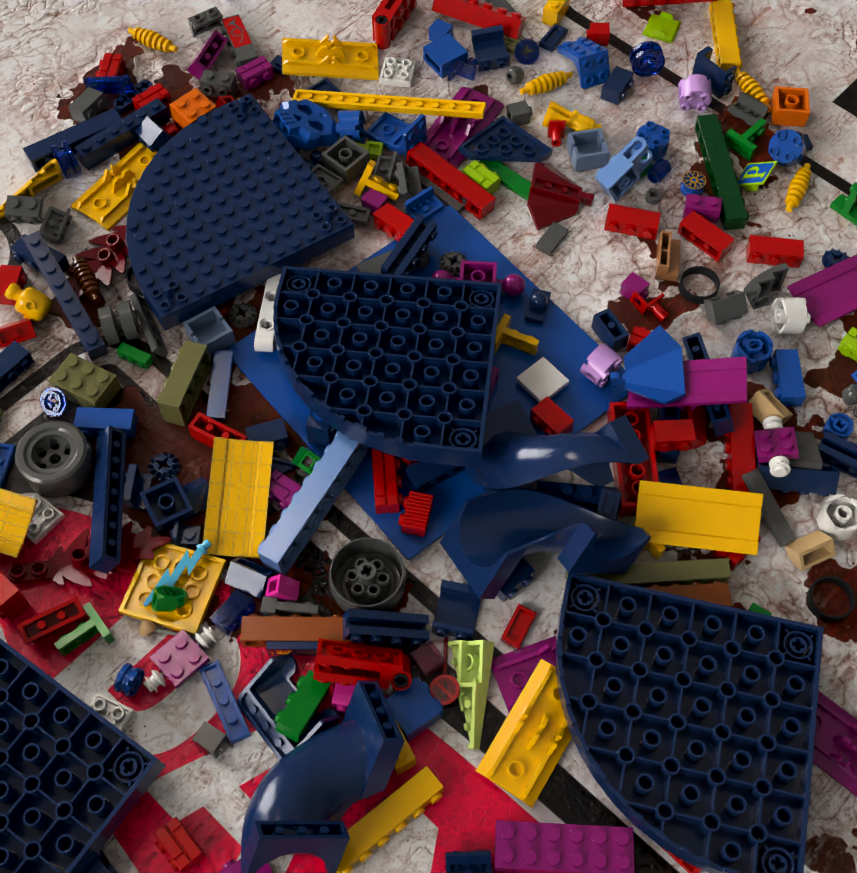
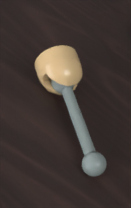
[139,619,191,637]

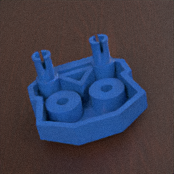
[272,99,338,154]

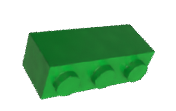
[274,670,332,743]

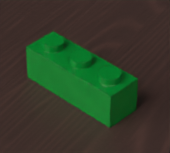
[116,342,154,370]

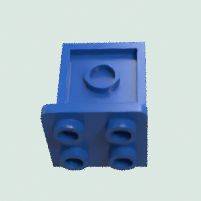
[557,37,610,89]
[365,112,428,158]

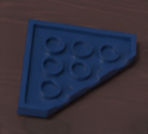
[458,116,553,163]

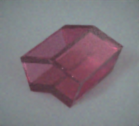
[411,640,446,676]

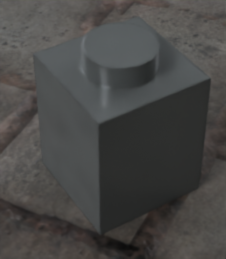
[506,100,533,126]
[192,721,229,759]

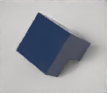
[182,476,209,514]

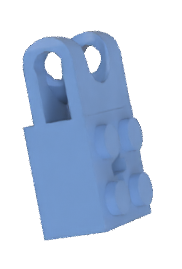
[595,137,653,202]

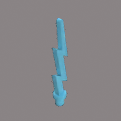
[143,539,212,607]

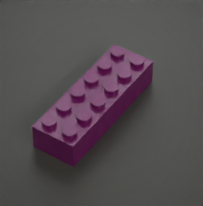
[494,820,634,873]

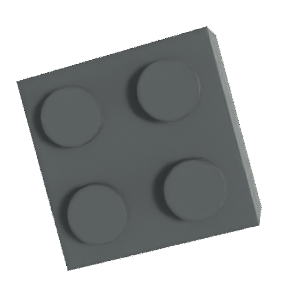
[321,135,370,185]

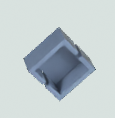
[566,128,610,172]
[183,306,236,357]

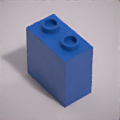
[423,33,468,78]
[386,677,443,742]

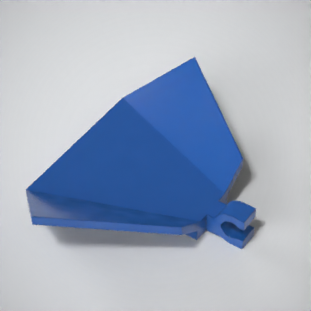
[610,325,686,405]

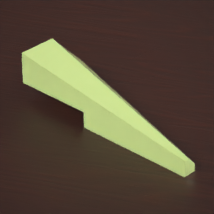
[448,640,495,749]

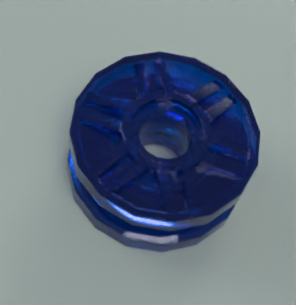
[629,41,665,77]
[50,140,82,179]

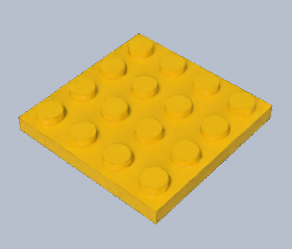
[118,543,227,636]

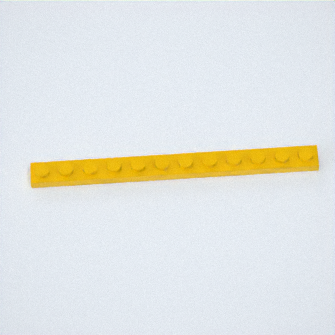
[292,89,486,119]

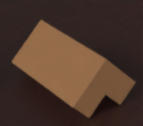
[654,231,681,282]

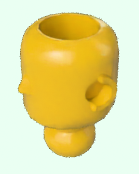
[4,283,52,322]

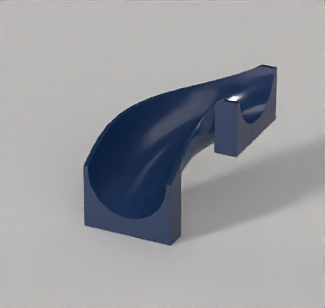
[465,400,650,489]
[440,487,651,599]
[241,680,405,873]

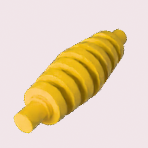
[127,27,178,53]
[735,68,772,113]
[519,71,573,96]
[785,163,812,212]

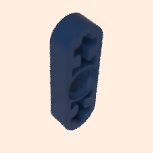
[113,80,152,114]

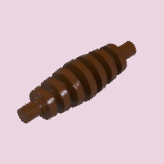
[72,256,101,303]

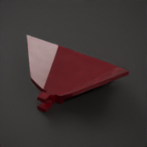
[527,162,595,231]

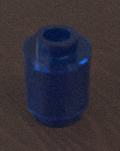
[647,159,671,183]

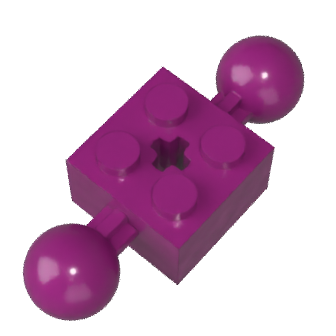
[431,260,525,297]

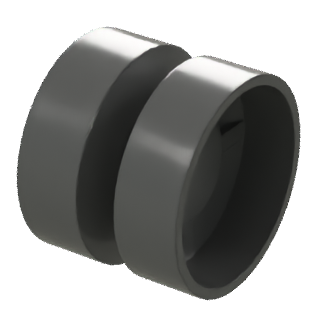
[98,301,140,346]

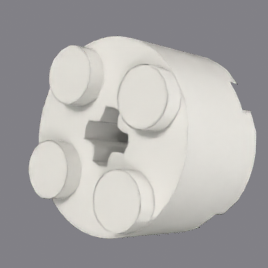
[770,297,811,334]
[816,494,857,541]

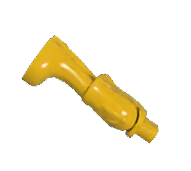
[542,101,602,131]

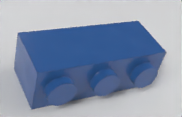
[769,349,806,407]
[74,407,138,439]

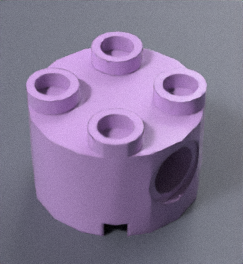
[678,74,712,111]
[580,343,623,388]

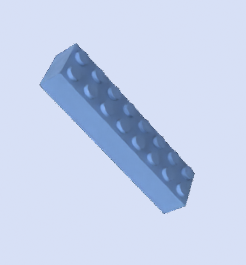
[257,431,369,576]

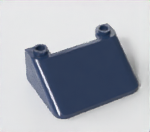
[238,654,342,760]

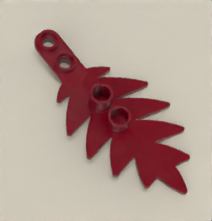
[68,225,129,299]
[7,521,171,588]

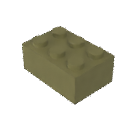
[48,353,121,408]

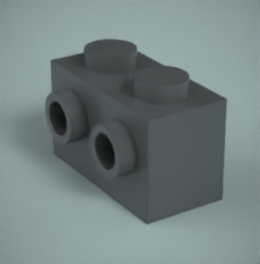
[199,69,238,98]
[68,87,108,123]
[703,290,748,325]

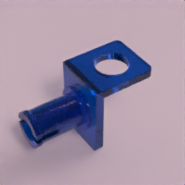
[447,57,478,82]

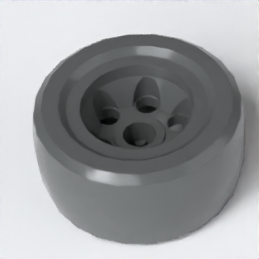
[15,421,95,498]
[329,538,406,612]

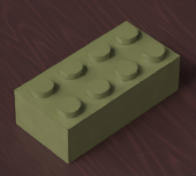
[156,340,213,427]

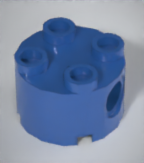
[336,110,366,144]
[635,121,670,162]
[768,129,806,167]
[731,330,773,374]

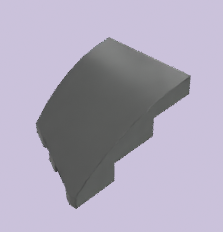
[744,263,789,309]

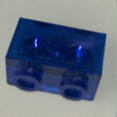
[209,589,256,636]

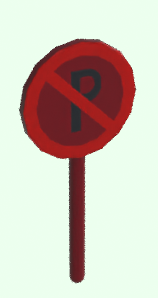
[429,637,460,706]

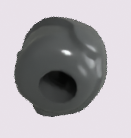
[506,66,524,85]
[842,383,857,406]

